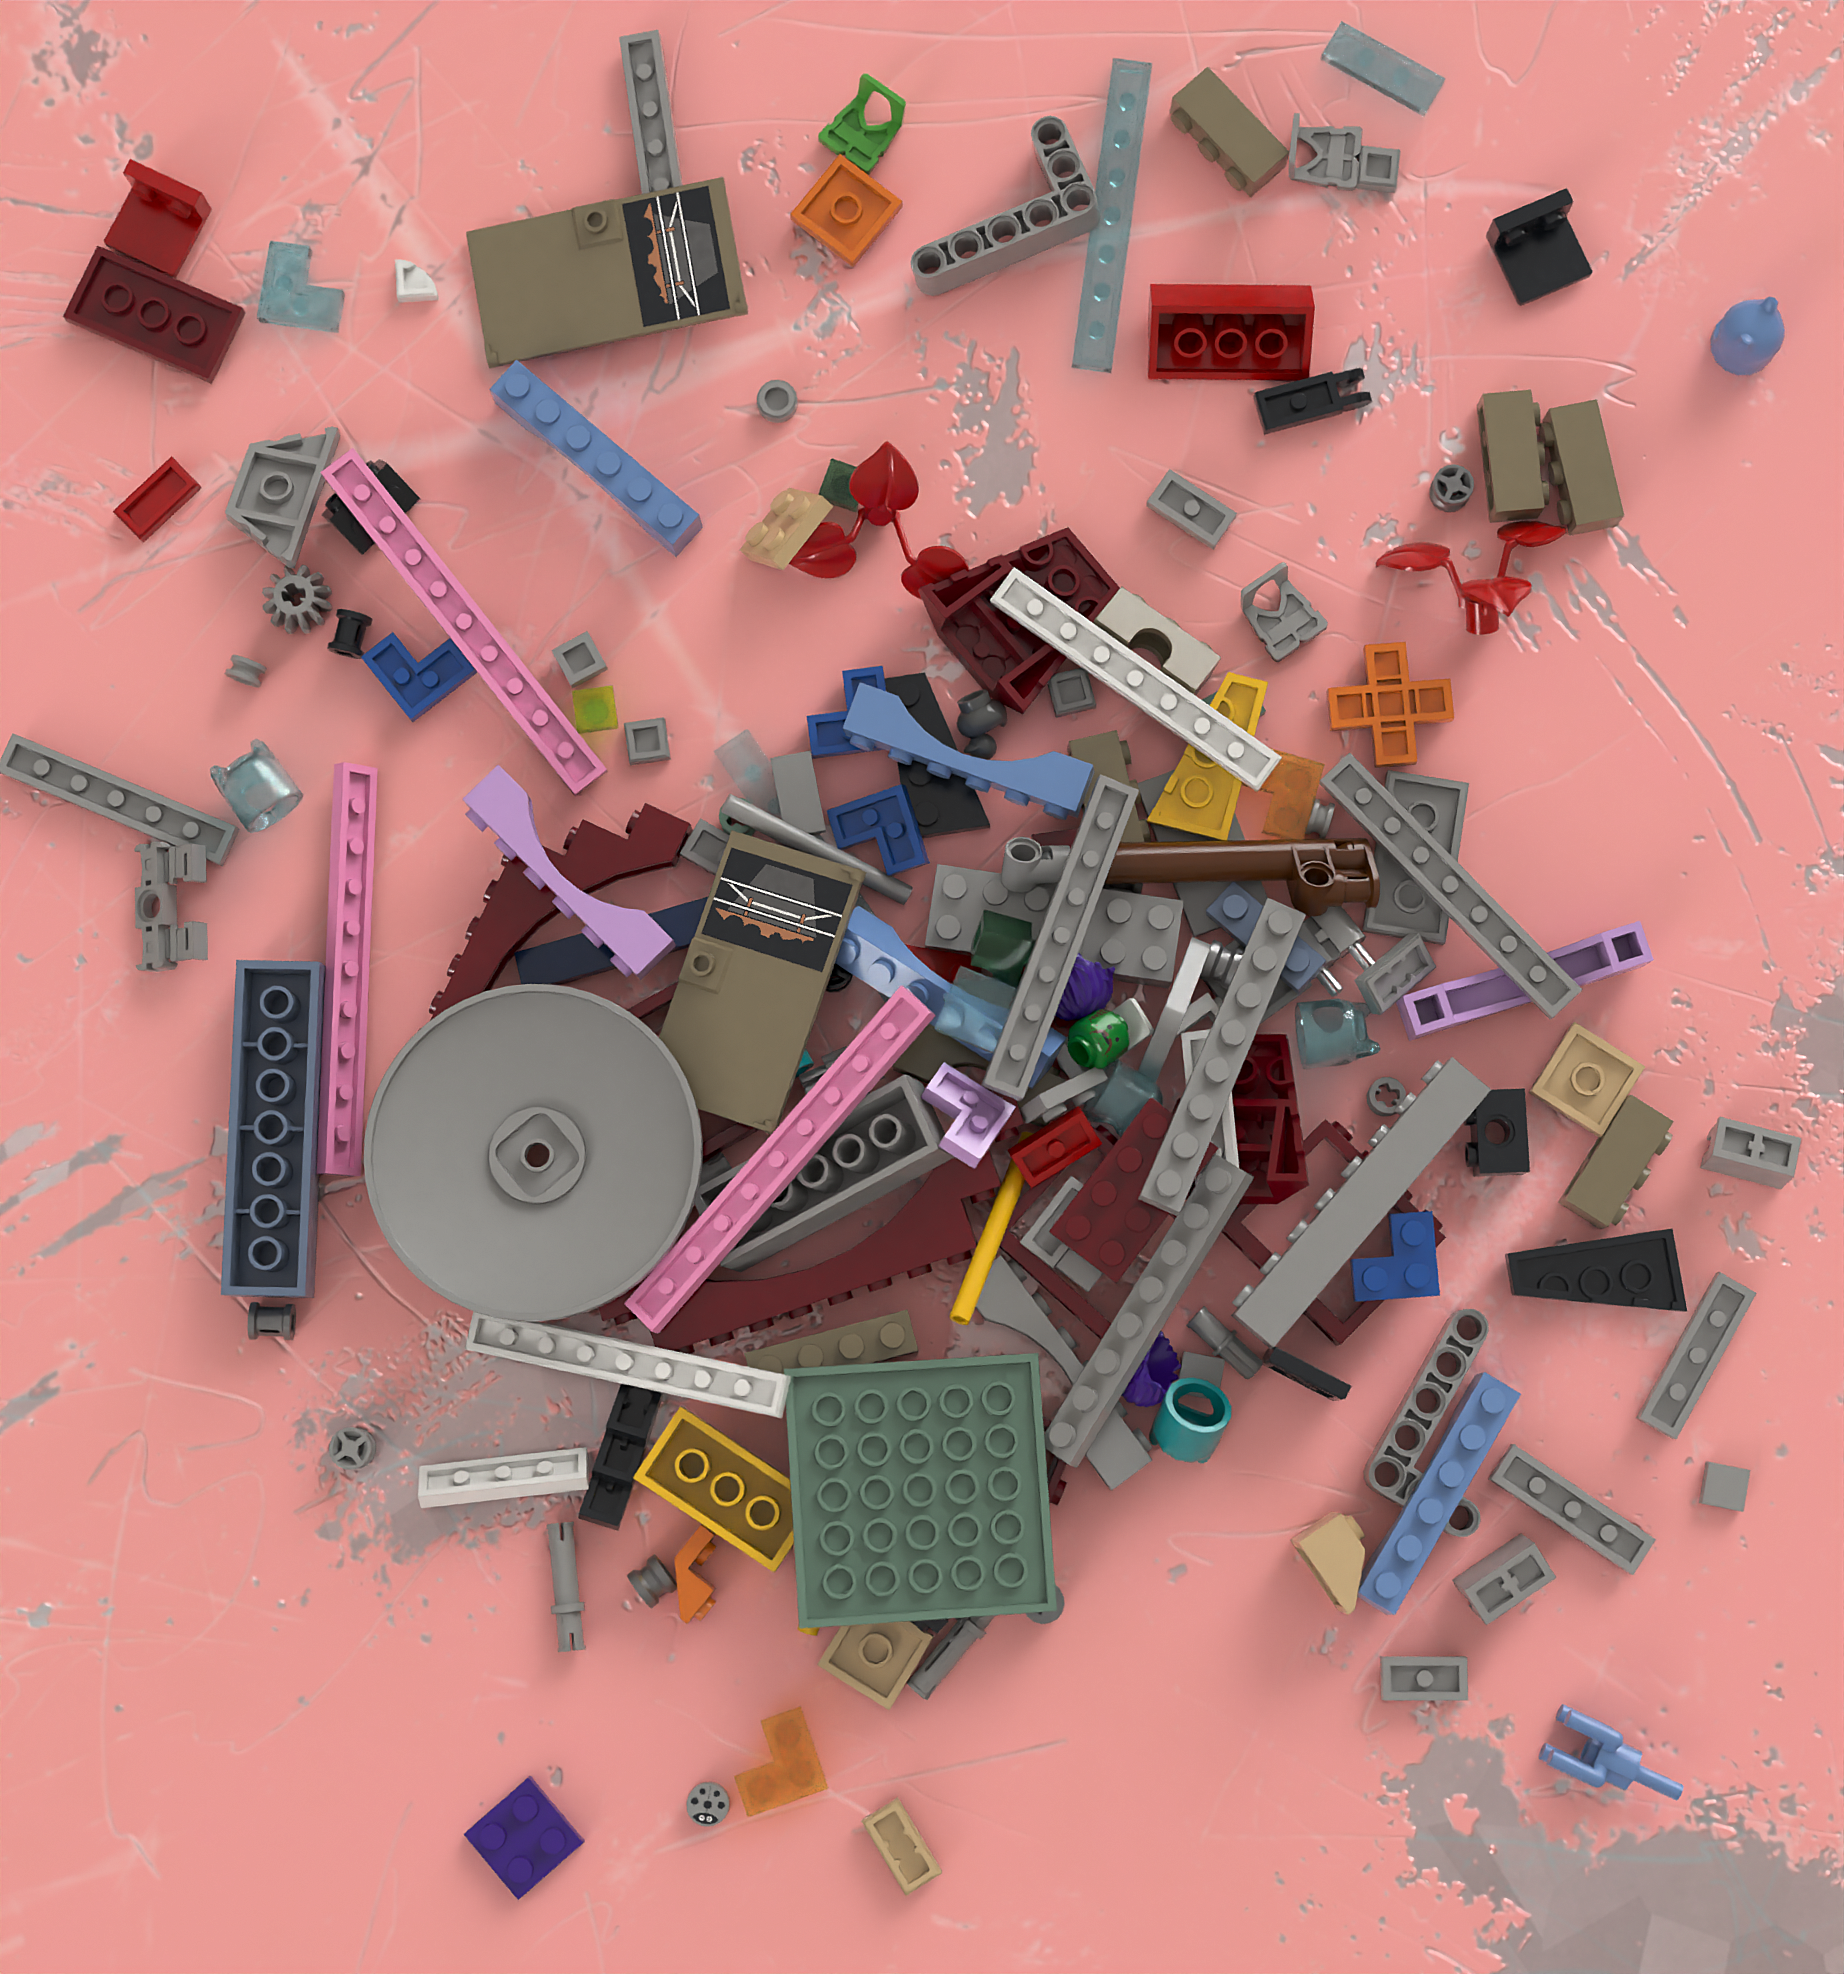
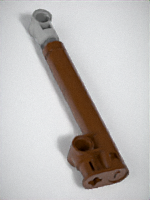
[1001,837,1380,917]

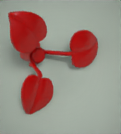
[789,441,969,600]
[1375,521,1567,635]

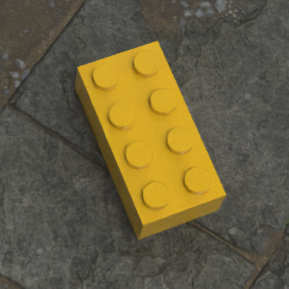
[633,1406,794,1573]

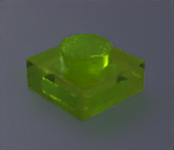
[572,685,619,734]

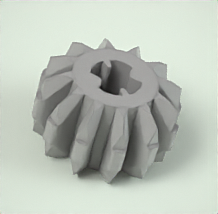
[262,565,332,634]

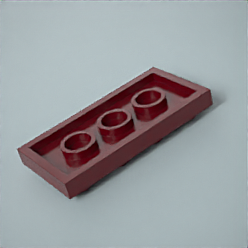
[63,246,246,384]
[1049,1097,1219,1284]

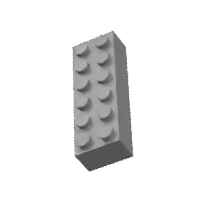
[925,864,1184,989]
[694,1074,955,1273]

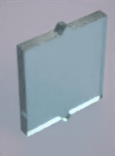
[934,966,1017,1054]

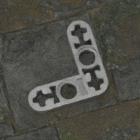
[1134,937,1211,1087]

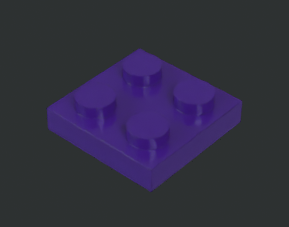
[464,1776,585,1900]

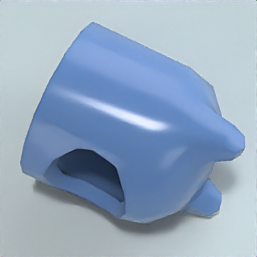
[1710,296,1785,375]

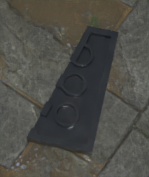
[884,672,990,838]
[1505,1229,1687,1312]

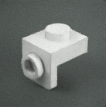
[1175,992,1222,1039]

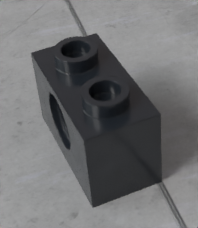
[1464,1088,1530,1177]

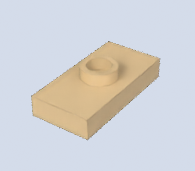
[861,1797,942,1896]

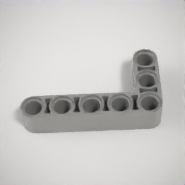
[910,116,1100,296]
[1363,1309,1489,1537]

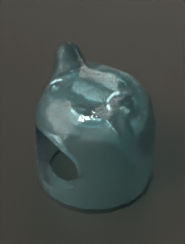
[209,738,303,833]
[1295,998,1381,1070]
[1082,1059,1164,1137]

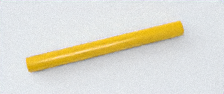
[949,1132,1033,1325]

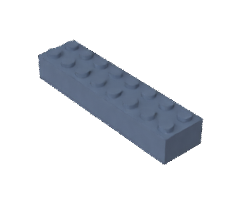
[221,960,325,1298]

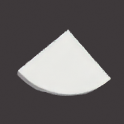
[395,260,439,303]

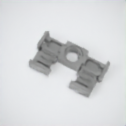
[134,841,208,972]

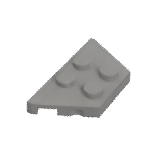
[225,427,340,568]

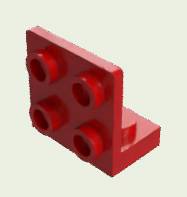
[104,159,212,278]

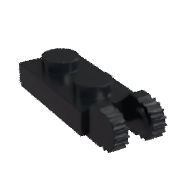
[1253,368,1372,435]

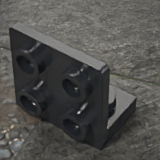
[1486,188,1592,306]

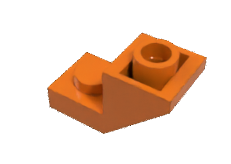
[674,1524,717,1624]

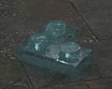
[257,241,345,333]

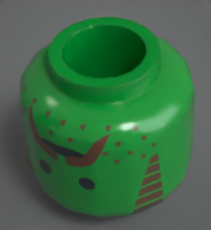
[1067,1008,1130,1069]

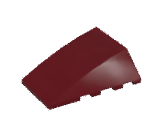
[918,527,1120,715]
[1172,1034,1310,1205]

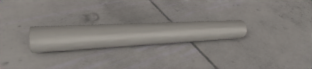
[721,794,913,905]

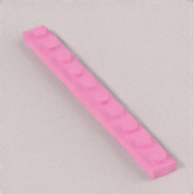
[320,448,607,796]
[316,762,378,1177]
[624,985,936,1334]

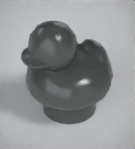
[956,689,1007,760]

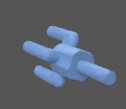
[1538,1704,1684,1801]

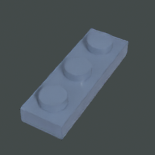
[1206,882,1327,995]

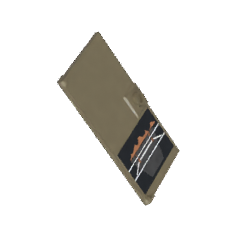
[466,177,748,368]
[659,830,867,1134]

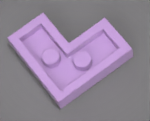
[921,1062,1016,1169]

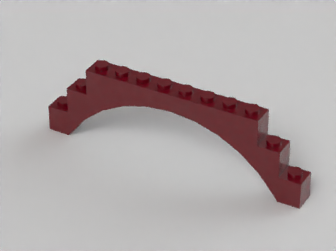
[418,803,693,1031]
[598,1086,1025,1354]

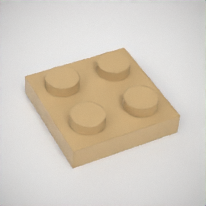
[740,488,833,570]
[1528,1022,1645,1137]
[817,1621,934,1710]

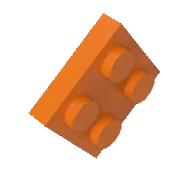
[790,154,903,267]

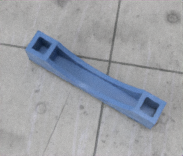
[489,359,703,557]
[842,683,1094,820]
[835,906,1067,1088]
[1357,1372,1521,1615]

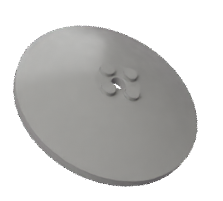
[364,984,703,1322]

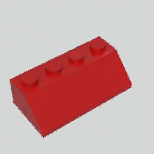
[1148,284,1315,380]

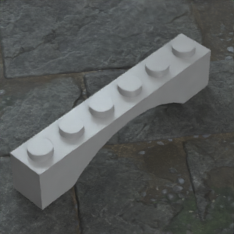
[960,1256,1153,1490]

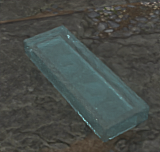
[1321,21,1446,117]

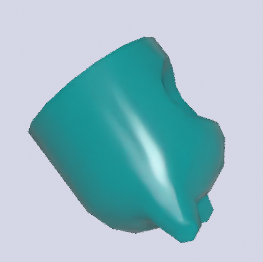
[1149,1378,1231,1464]

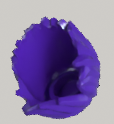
[1055,953,1115,1021]
[1121,1331,1181,1407]

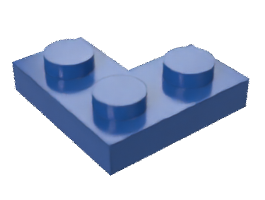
[361,632,477,722]
[807,666,886,759]
[826,784,930,876]
[1350,1211,1440,1302]

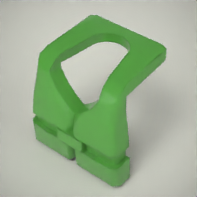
[818,73,906,174]

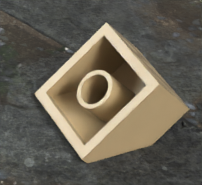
[1290,1512,1366,1615]

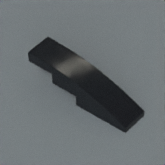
[578,1383,664,1531]

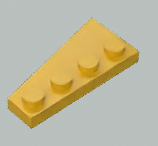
[1146,672,1268,841]

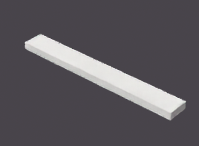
[990,567,1282,792]
[465,1312,791,1418]

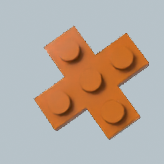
[1326,642,1454,768]

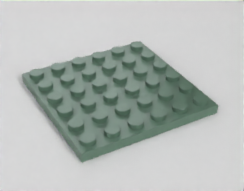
[784,1353,1057,1629]

